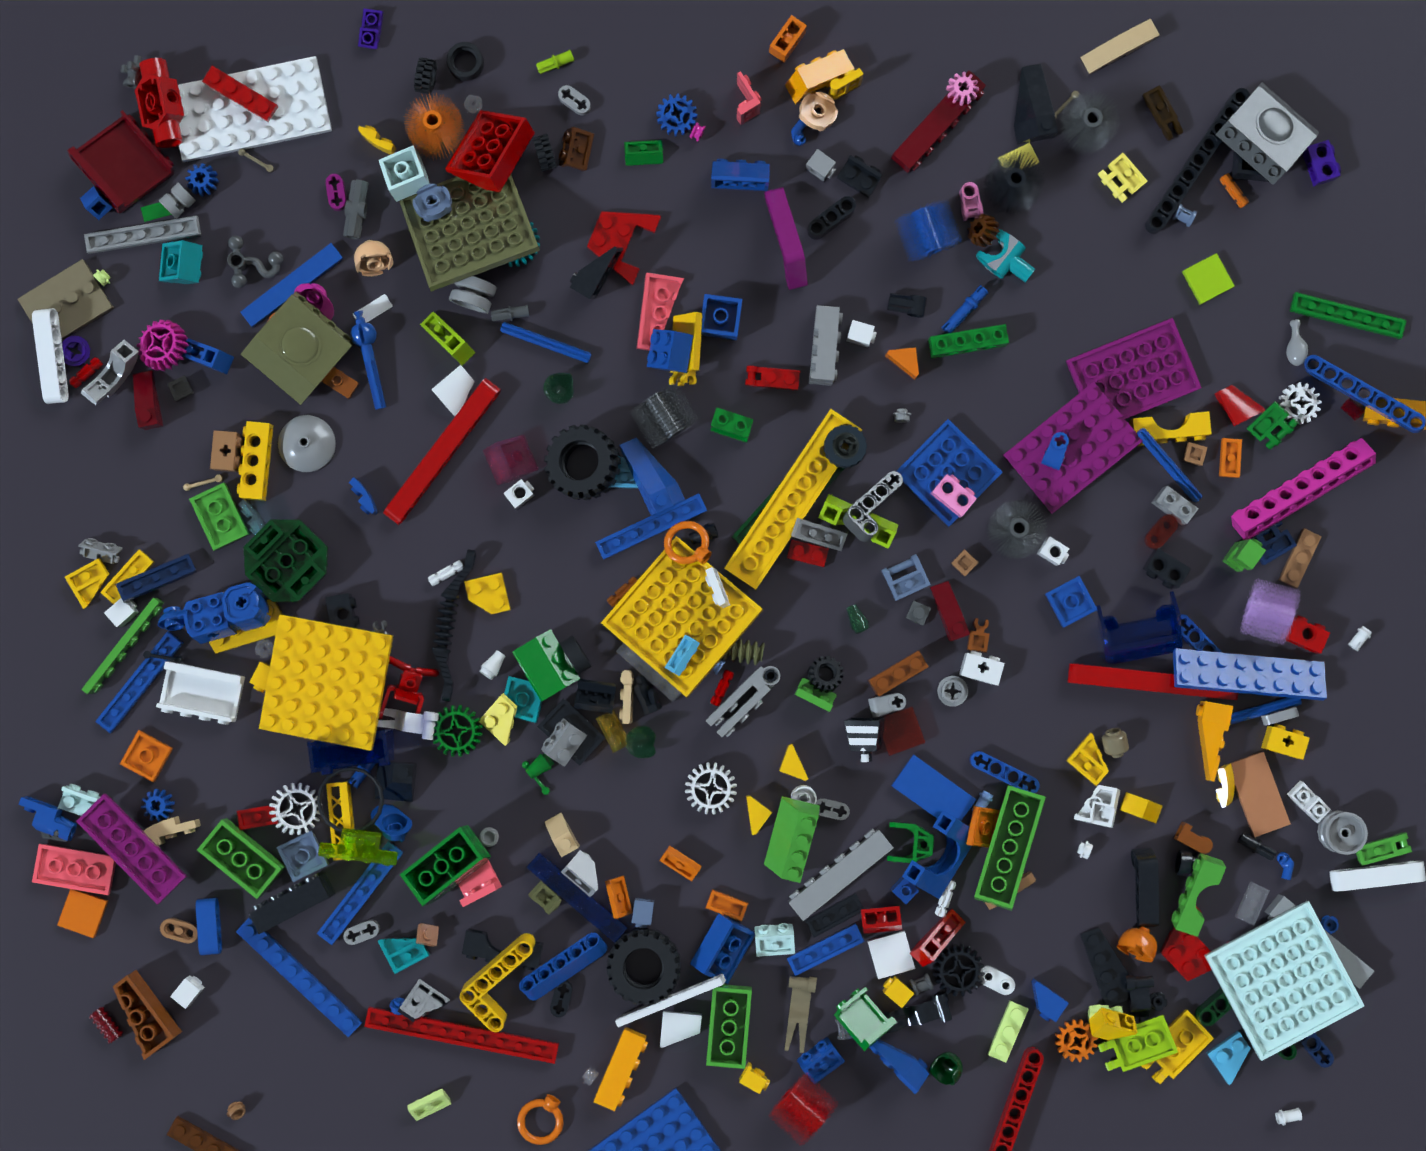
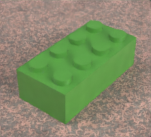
[197,818,286,899]
[706,984,752,1069]

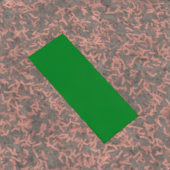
[141,202,172,222]

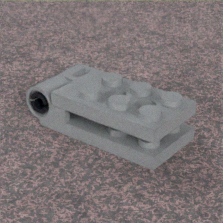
[706,666,780,737]

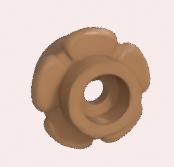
[227,1102,246,1120]

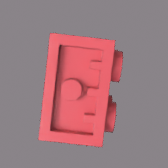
[737,71,762,125]
[458,860,502,907]

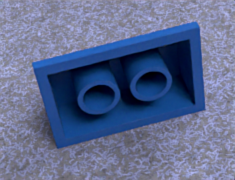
[711,159,770,191]
[690,913,755,984]

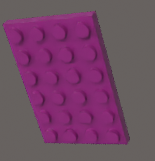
[1066,318,1202,419]
[1003,382,1142,514]

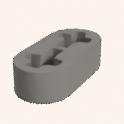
[558,85,591,116]
[1261,706,1299,725]
[816,798,850,820]
[343,920,380,945]

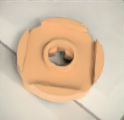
[799,92,838,131]

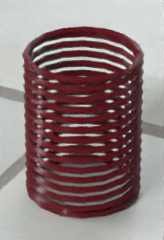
[1341,398,1365,421]

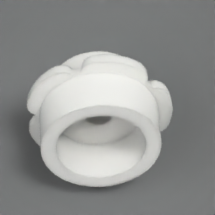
[1077,841,1093,859]

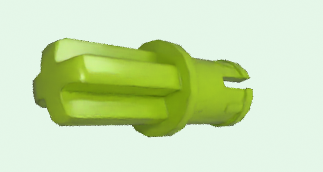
[536,50,574,74]

